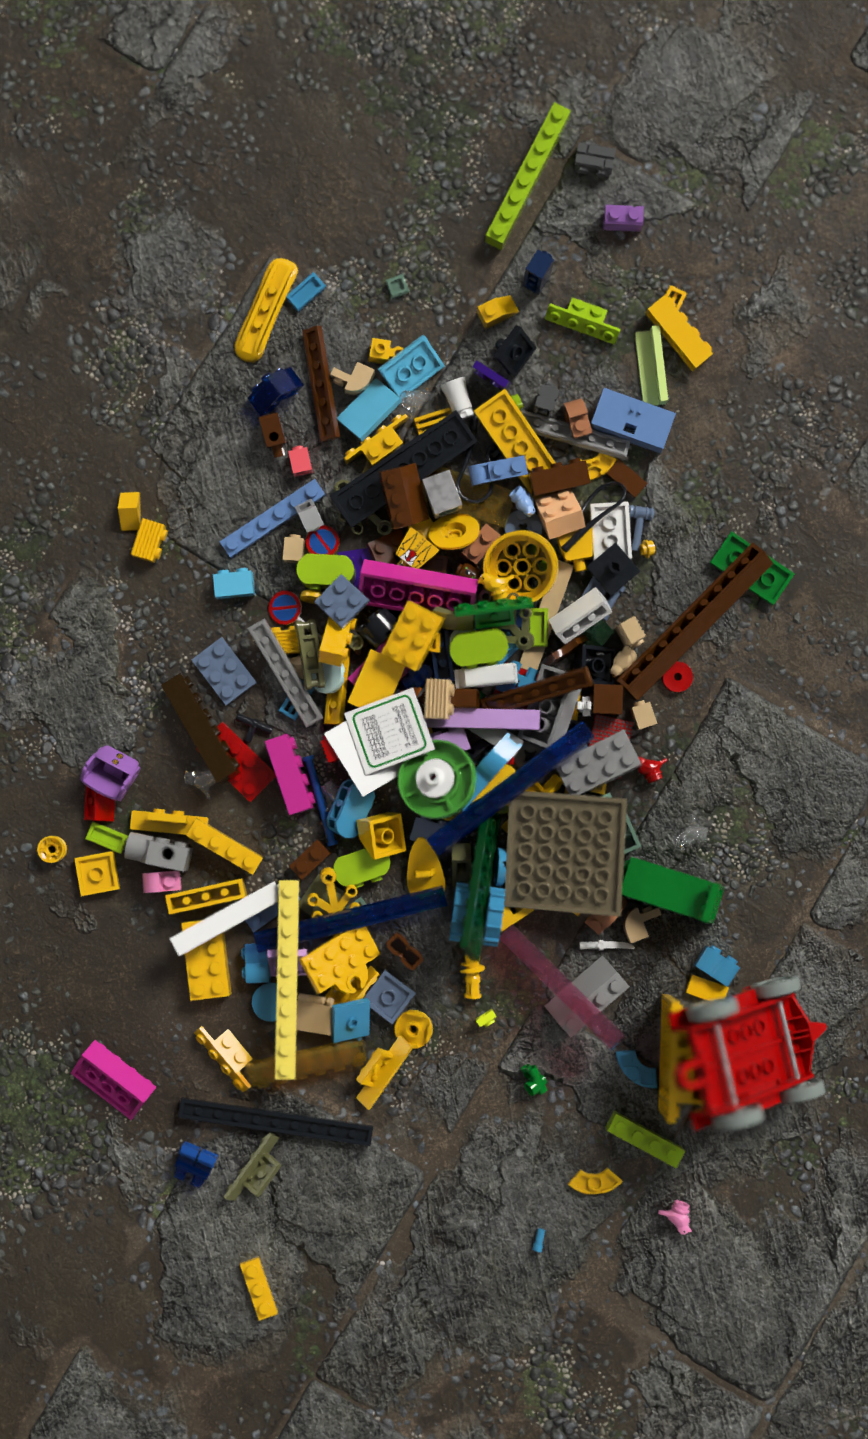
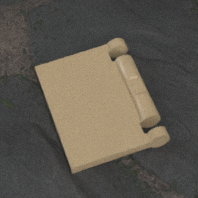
[296,993,334,1035]

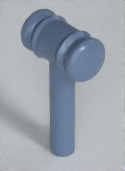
[629,505,654,551]

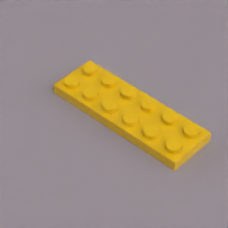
[473,389,560,500]

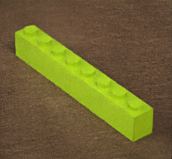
[485,102,571,250]

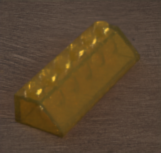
[246,1037,368,1089]

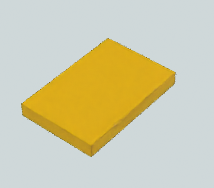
[347,649,406,708]

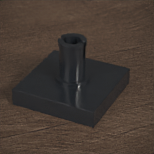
[494,325,537,378]
[586,542,640,597]

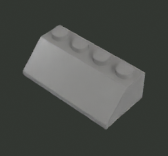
[544,956,630,1037]

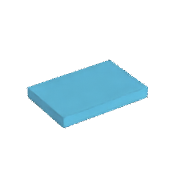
[378,335,445,400]
[337,378,402,442]

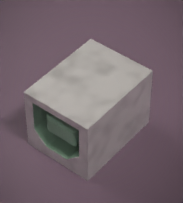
[422,470,462,519]

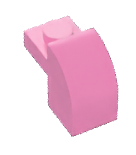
[142,871,182,893]

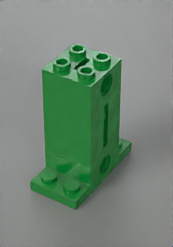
[622,857,725,924]

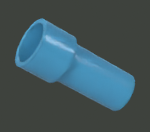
[532,1228,545,1252]

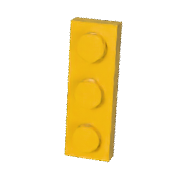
[240,1256,278,1321]

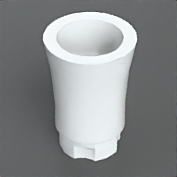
[440,377,474,420]

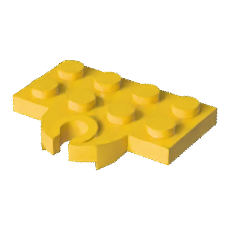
[299,921,381,994]

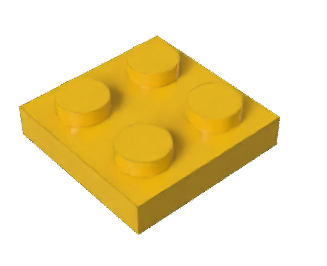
[74,851,120,896]

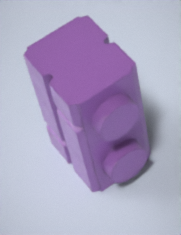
[603,205,644,231]

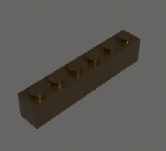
[161,673,241,785]

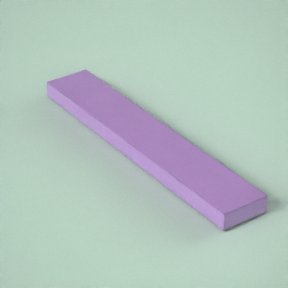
[424,708,540,730]

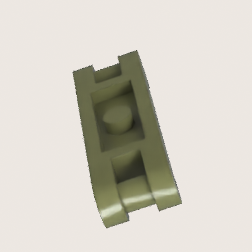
[294,619,325,690]

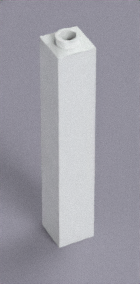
[170,882,279,957]

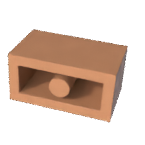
[461,524,501,566]

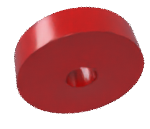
[662,661,693,693]

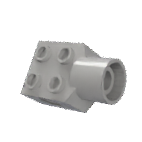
[125,832,193,871]

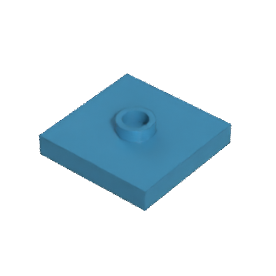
[331,998,370,1043]

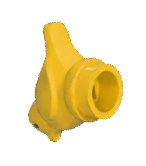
[477,573,514,600]

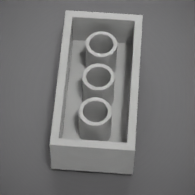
[517,664,581,751]
[555,730,642,795]

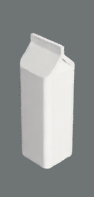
[454,663,518,689]

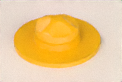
[428,514,480,550]

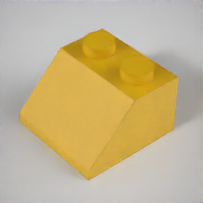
[356,812,406,860]

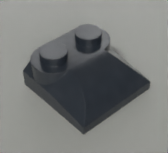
[574,645,616,685]

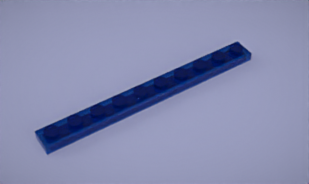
[426,721,595,856]
[253,886,447,953]

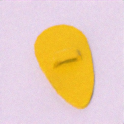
[407,837,446,903]

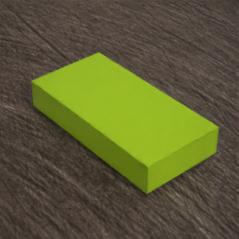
[529,608,548,647]
[85,821,128,854]

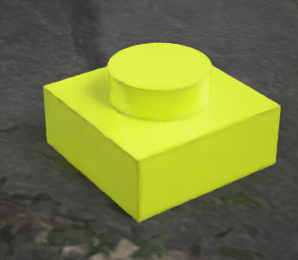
[476,1008,496,1027]

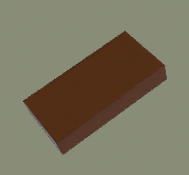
[606,459,647,498]

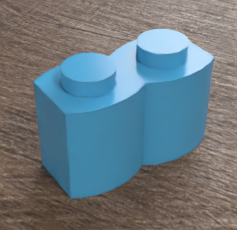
[241,943,271,983]
[693,945,740,987]

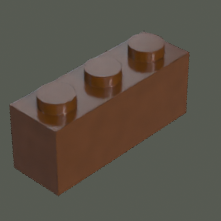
[528,458,591,496]

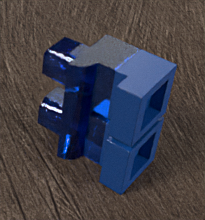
[174,1141,219,1188]

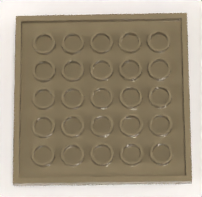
[504,790,627,917]

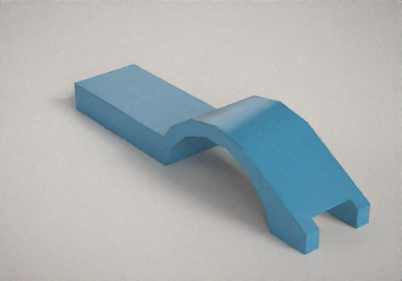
[463,733,522,811]

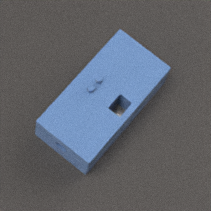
[590,388,676,453]

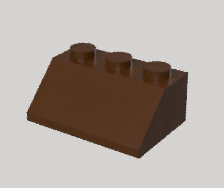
[378,463,429,529]

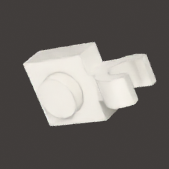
[577,696,591,717]

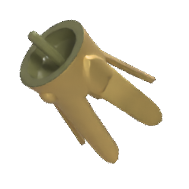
[347,635,367,655]

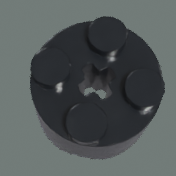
[356,608,398,650]

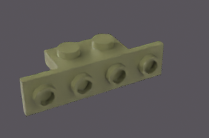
[224,1133,282,1201]

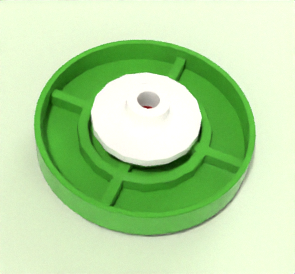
[398,740,477,819]

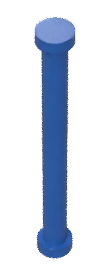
[302,755,338,847]

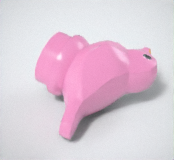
[658,1200,692,1235]

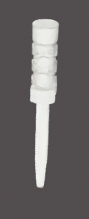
[579,940,635,951]

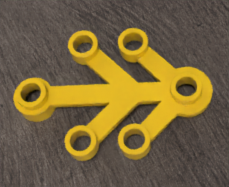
[307,867,361,937]

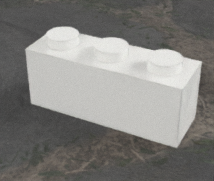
[549,587,612,644]

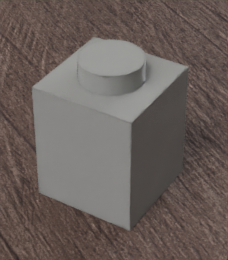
[295,498,324,533]

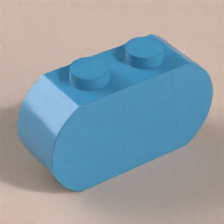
[326,778,375,838]

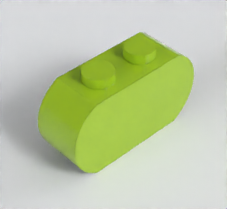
[297,554,356,591]
[450,627,508,669]
[333,849,390,888]

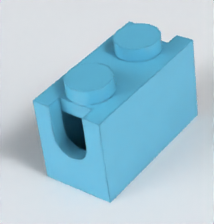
[213,568,255,599]

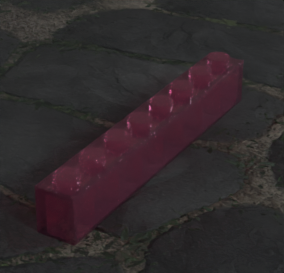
[499,924,626,1050]

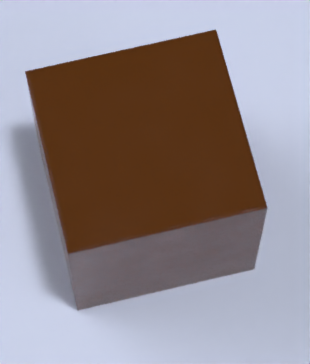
[589,684,623,716]

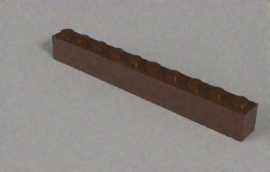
[617,542,773,701]

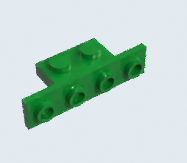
[454,596,533,629]

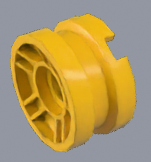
[37,836,67,863]

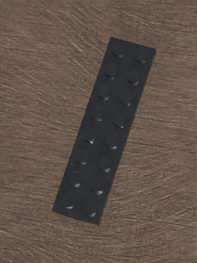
[330,410,478,528]

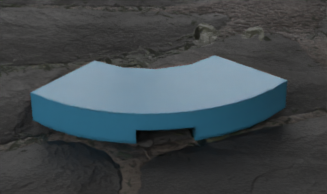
[615,1050,657,1088]

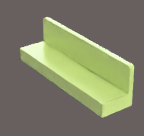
[635,325,668,406]

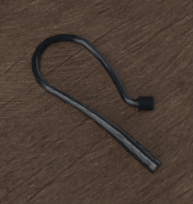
[456,416,498,504]
[561,481,627,552]

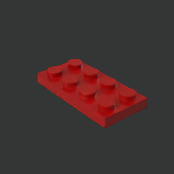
[196,721,276,802]

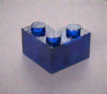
[248,367,304,416]

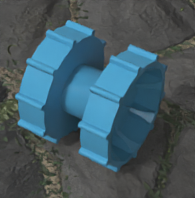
[449,882,505,947]

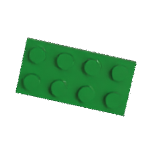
[709,531,795,606]

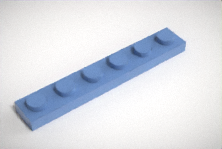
[220,479,326,558]

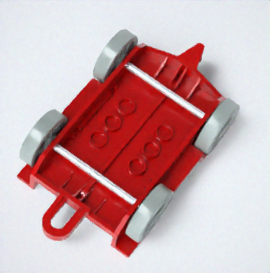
[667,975,827,1131]

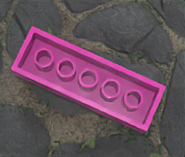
[358,559,479,612]

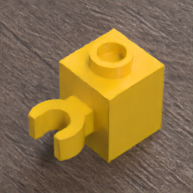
[368,338,403,364]

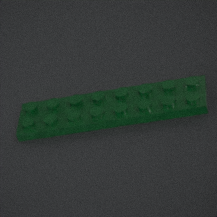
[459,801,501,962]

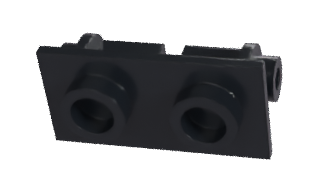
[466,738,494,768]

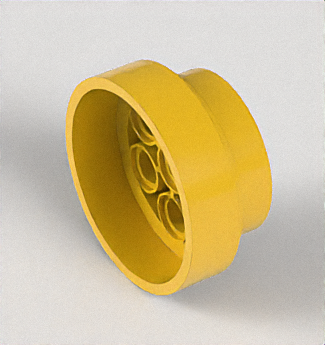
[483,530,558,602]

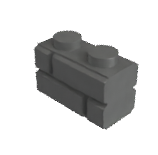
[574,142,616,178]
[533,383,559,418]

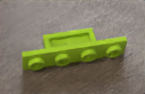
[545,297,620,344]

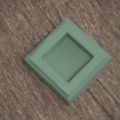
[385,274,410,299]

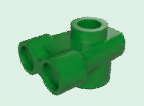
[521,1064,547,1097]

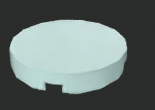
[311,663,345,694]

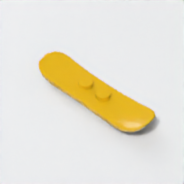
[235,258,298,363]

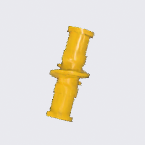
[460,955,485,999]

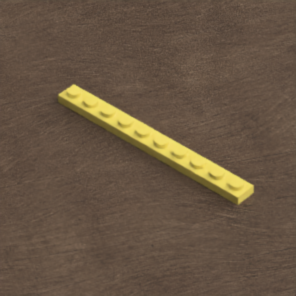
[275,880,299,1079]

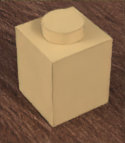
[283,534,305,563]
[630,700,657,730]

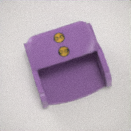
[80,745,141,801]

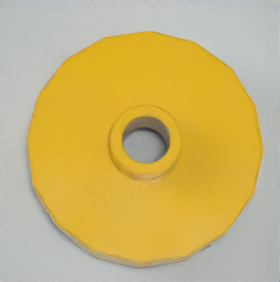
[394,1010,433,1049]

